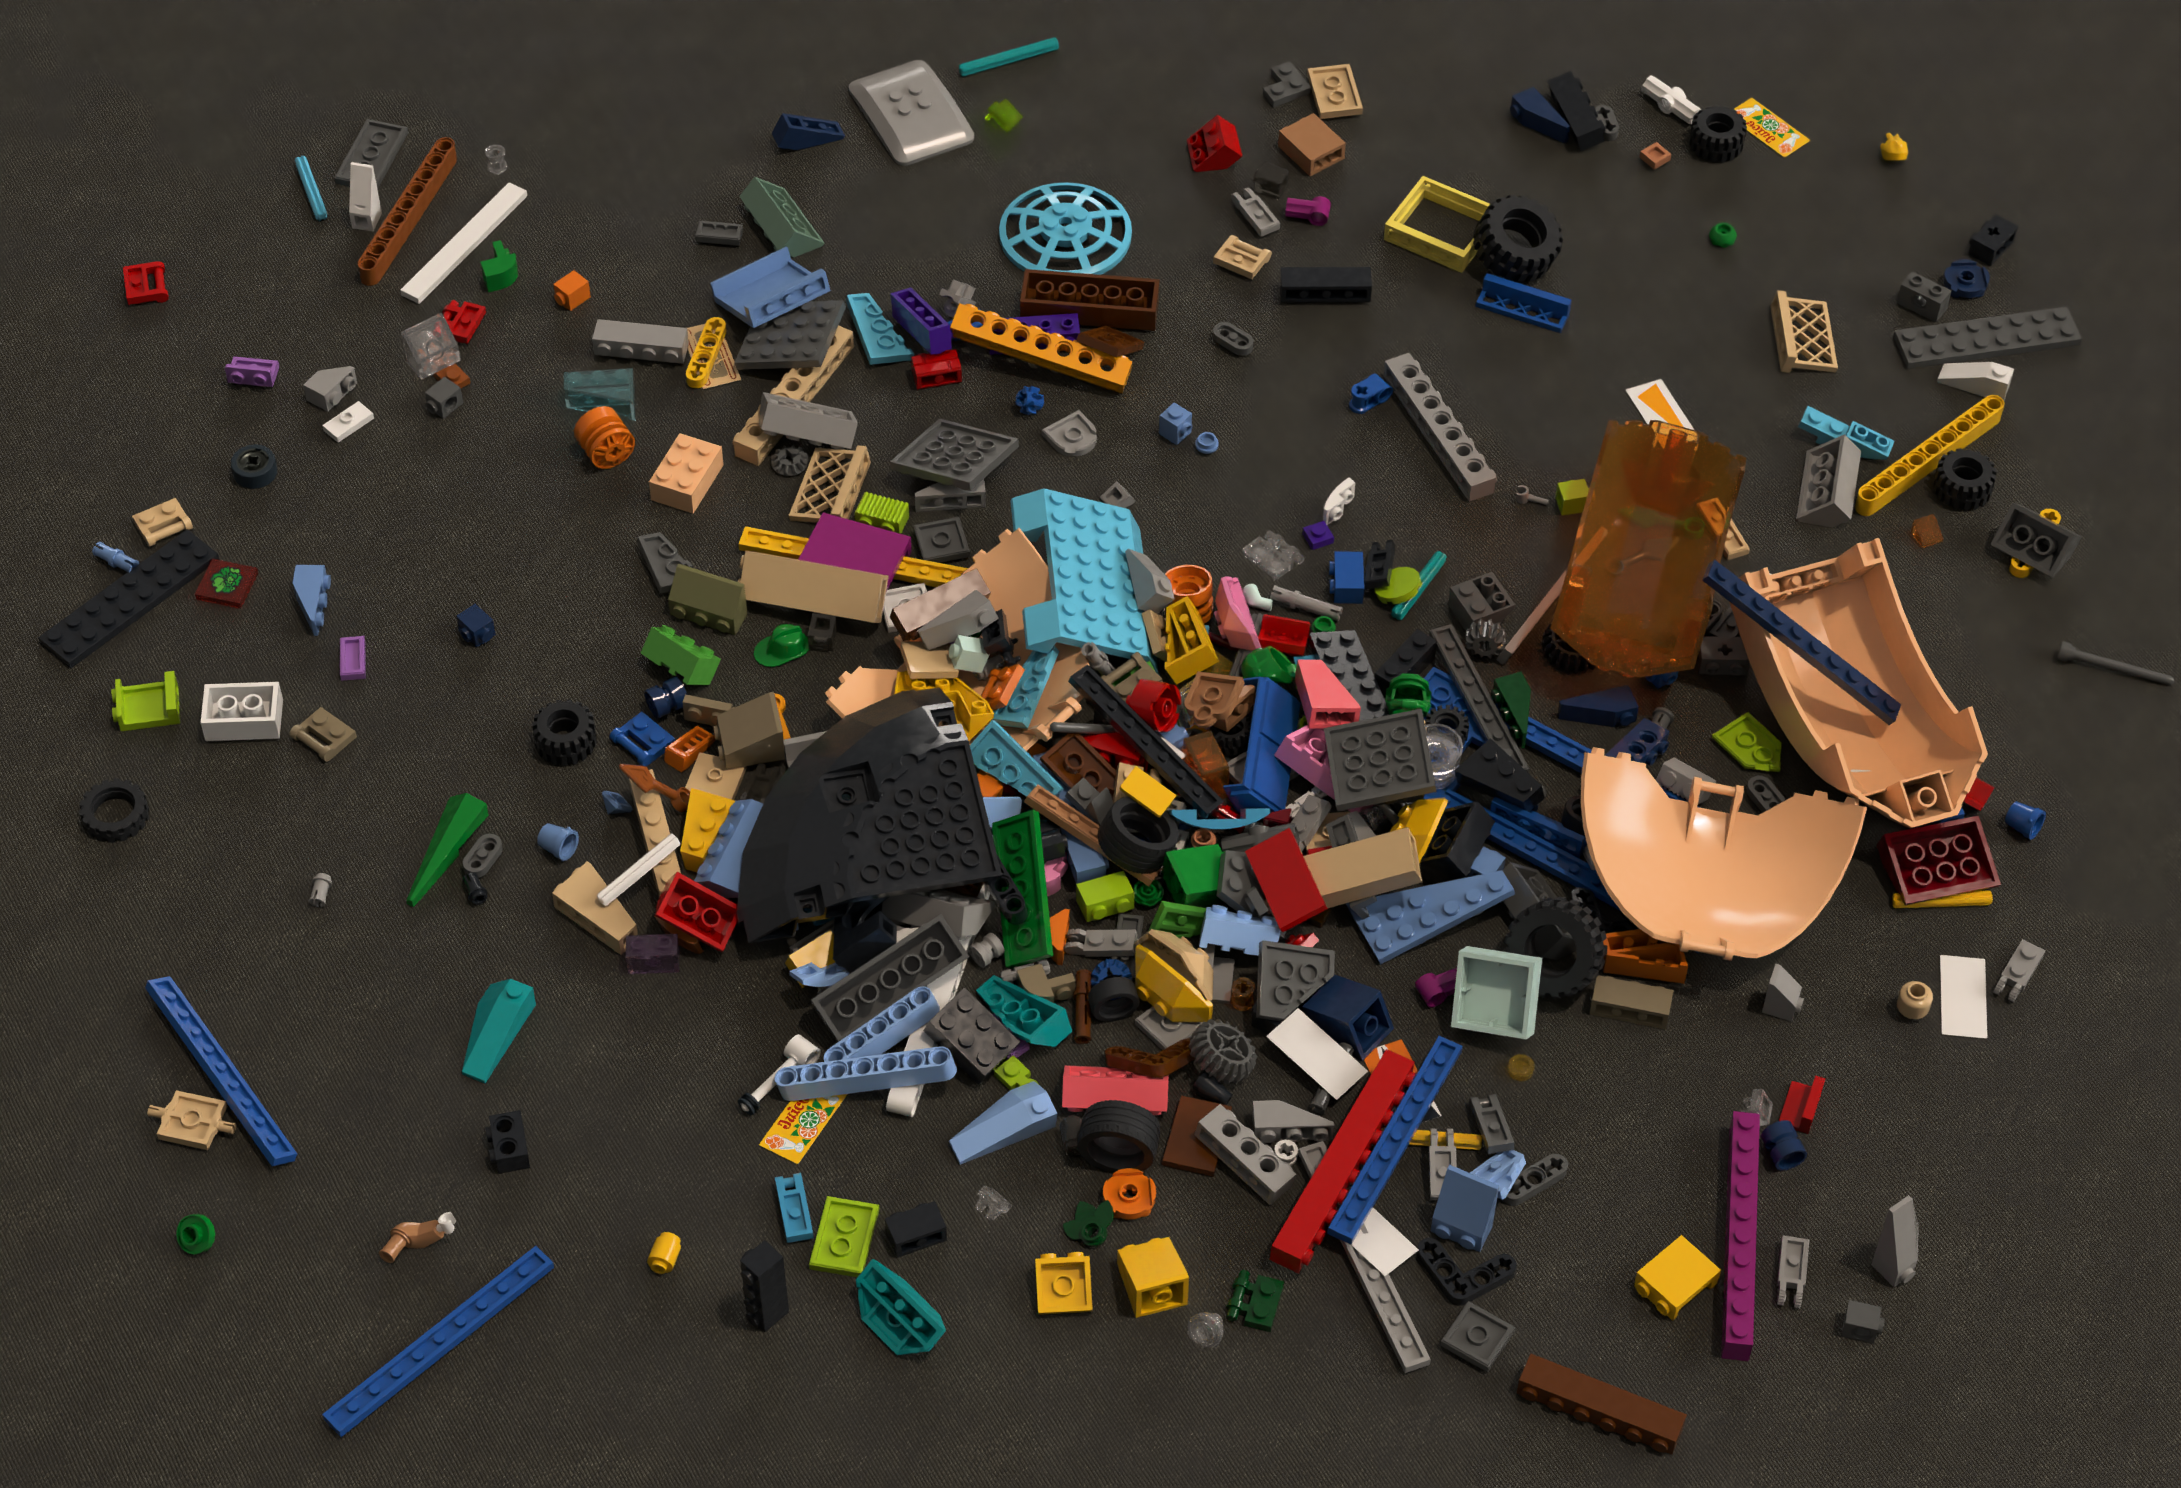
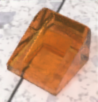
[1911,514,1943,548]

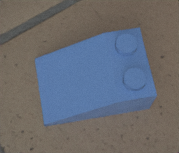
[1431,1165,1499,1252]

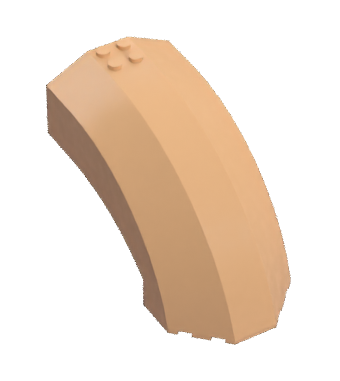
[1730,538,1988,828]

